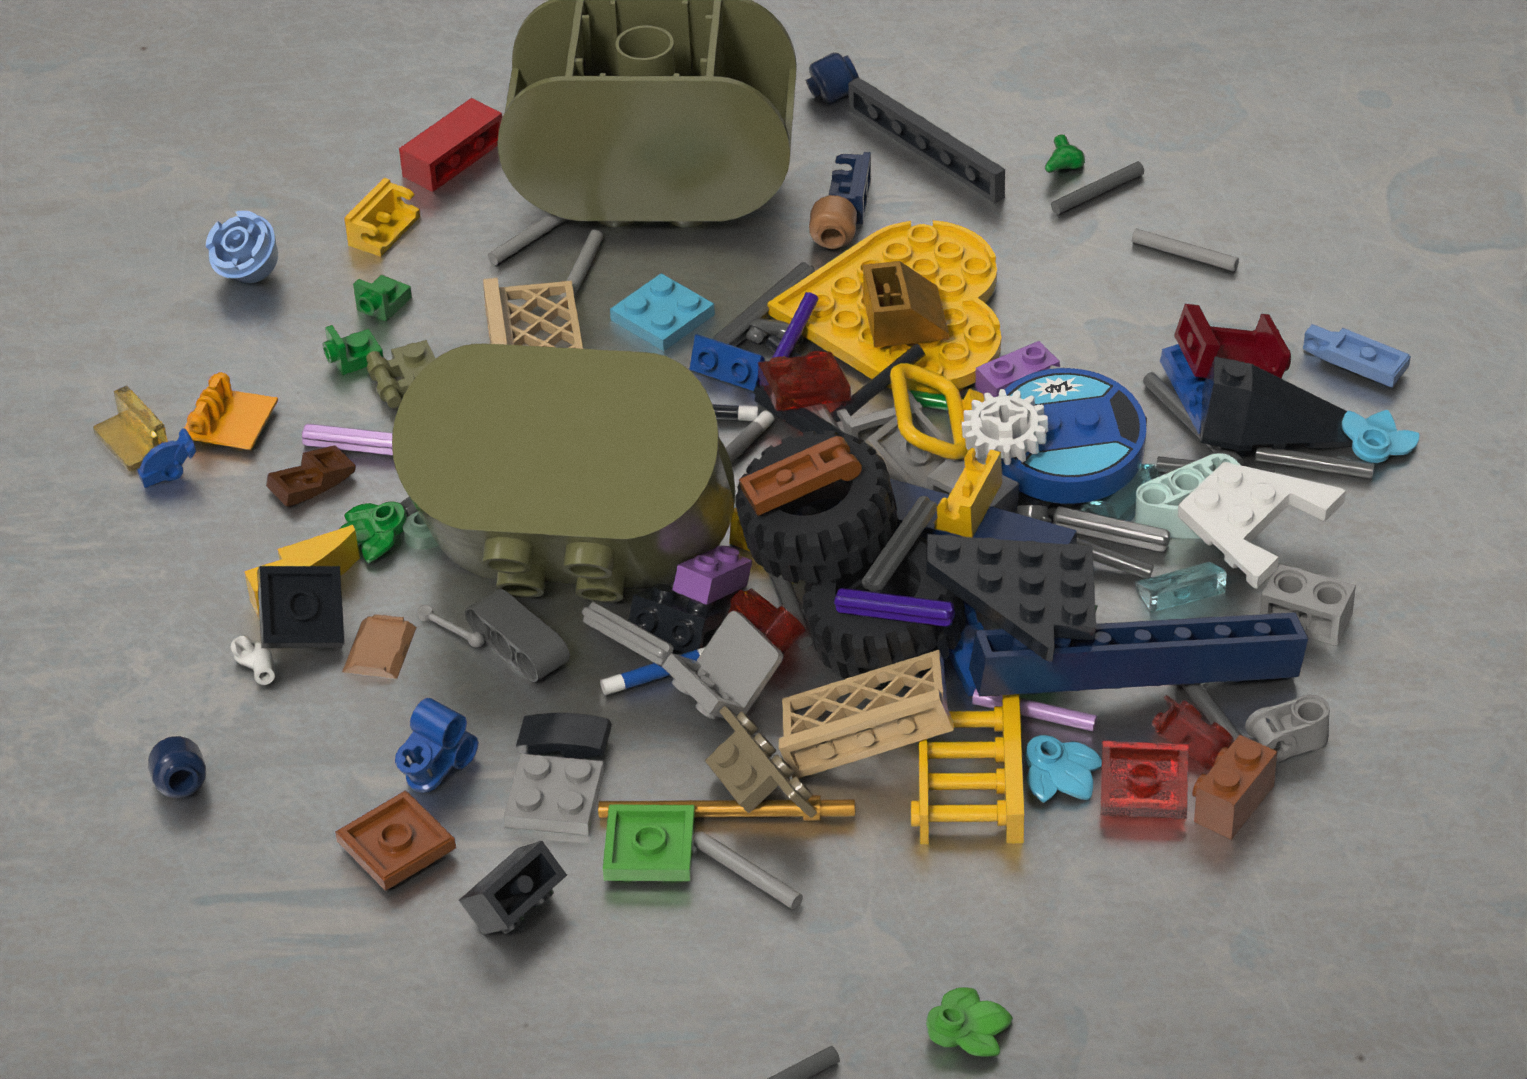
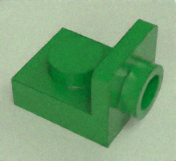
[353,275,412,322]
[322,325,384,375]

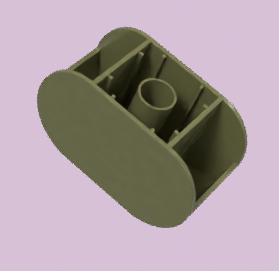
[497,0,797,228]
[392,343,736,603]

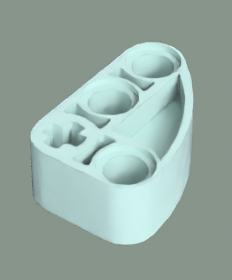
[1135,453,1240,539]

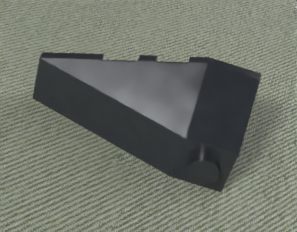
[1200,357,1353,451]

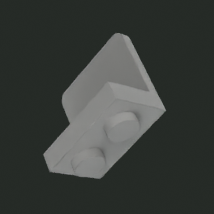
[662,611,783,720]

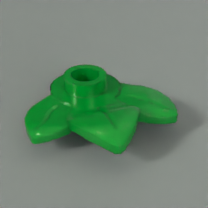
[339,501,407,563]

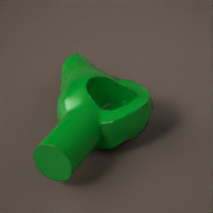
[1045,134,1085,173]

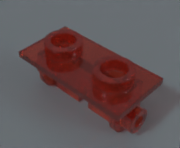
[1152,695,1233,770]

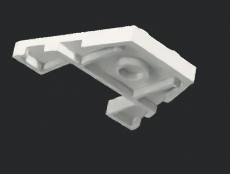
[1178,462,1346,589]

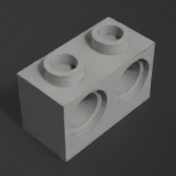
[1260,563,1356,646]

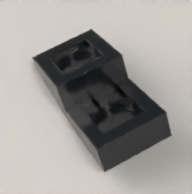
[516,713,612,759]

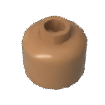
[809,195,857,249]

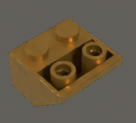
[863,261,949,347]

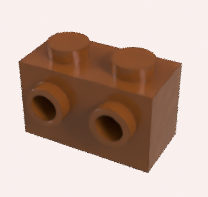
[1192,735,1277,840]

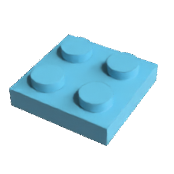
[610,273,715,352]

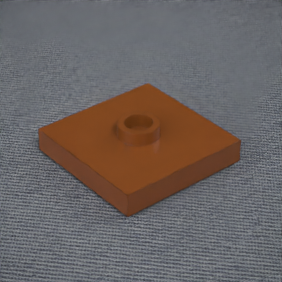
[335,790,456,891]

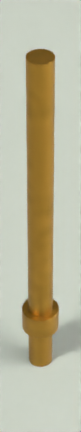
[598,795,855,821]

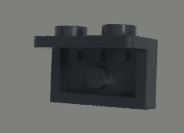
[628,584,726,653]

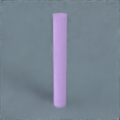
[972,689,1097,732]

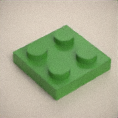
[602,804,695,881]

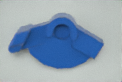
[137,428,196,488]

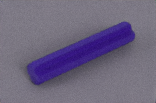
[834,588,955,627]

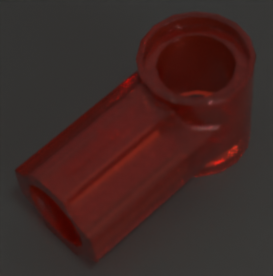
[728,588,806,655]

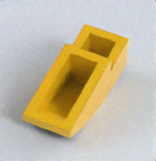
[244,525,360,620]

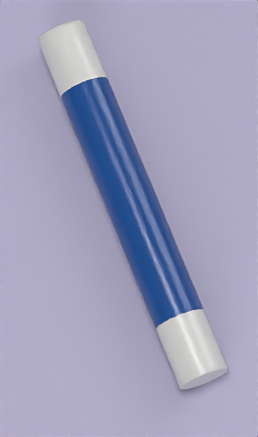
[600,647,705,696]

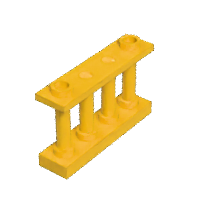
[911,692,1024,844]

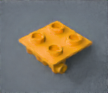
[184,372,278,450]

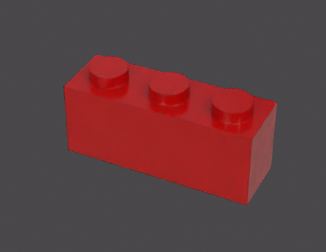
[399,98,502,192]

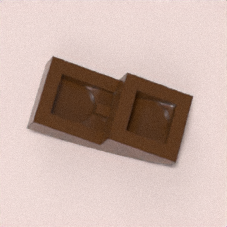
[266,445,356,507]

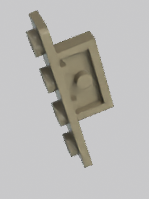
[705,706,817,818]

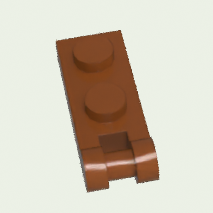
[739,436,862,516]

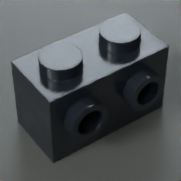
[459,841,567,935]

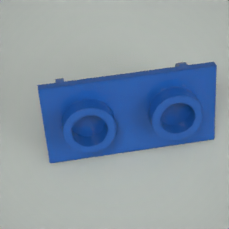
[689,334,769,391]

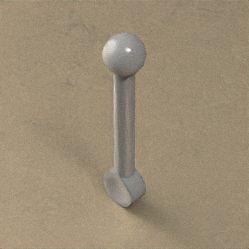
[417,605,484,648]

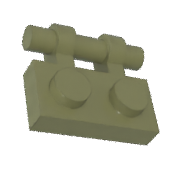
[366,340,435,408]

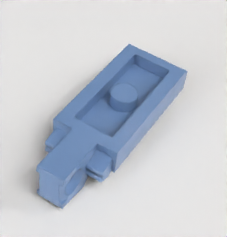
[1303,324,1411,388]

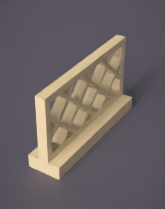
[483,278,583,349]
[779,650,954,779]

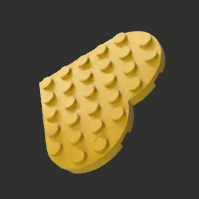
[767,220,1002,394]

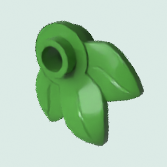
[926,987,1013,1057]

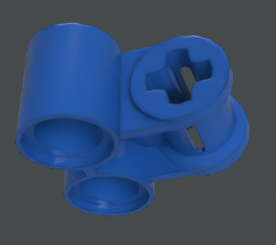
[395,698,479,793]

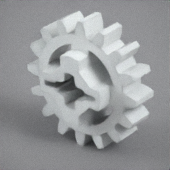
[962,389,1048,465]

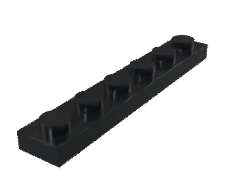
[849,77,1005,204]

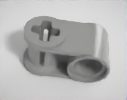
[1245,694,1330,763]

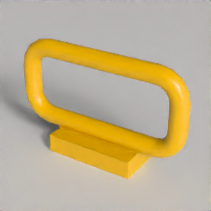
[890,363,985,460]

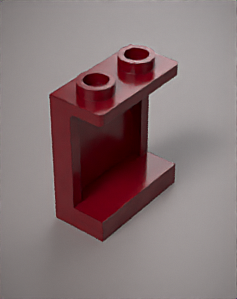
[1174,303,1291,379]

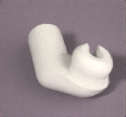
[230,636,275,685]

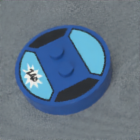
[1001,368,1147,504]

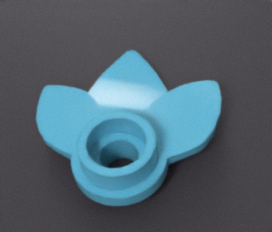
[1342,410,1419,463]
[1025,735,1103,803]

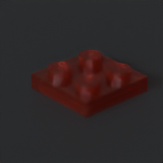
[758,351,851,411]
[1100,741,1188,819]

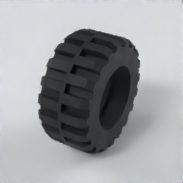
[735,430,898,585]
[802,531,966,686]

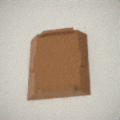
[342,614,417,679]

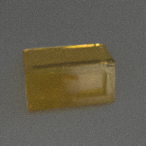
[93,385,168,471]

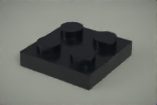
[257,566,345,648]

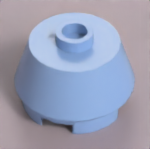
[206,211,278,283]

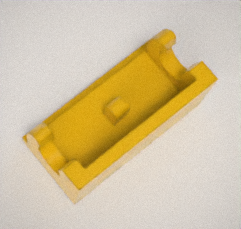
[344,178,421,257]
[934,448,1002,538]

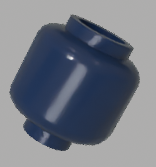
[805,52,859,104]
[148,736,206,799]

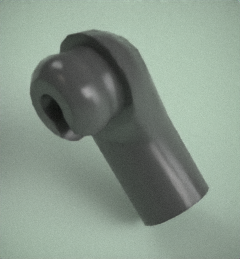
[746,319,804,346]

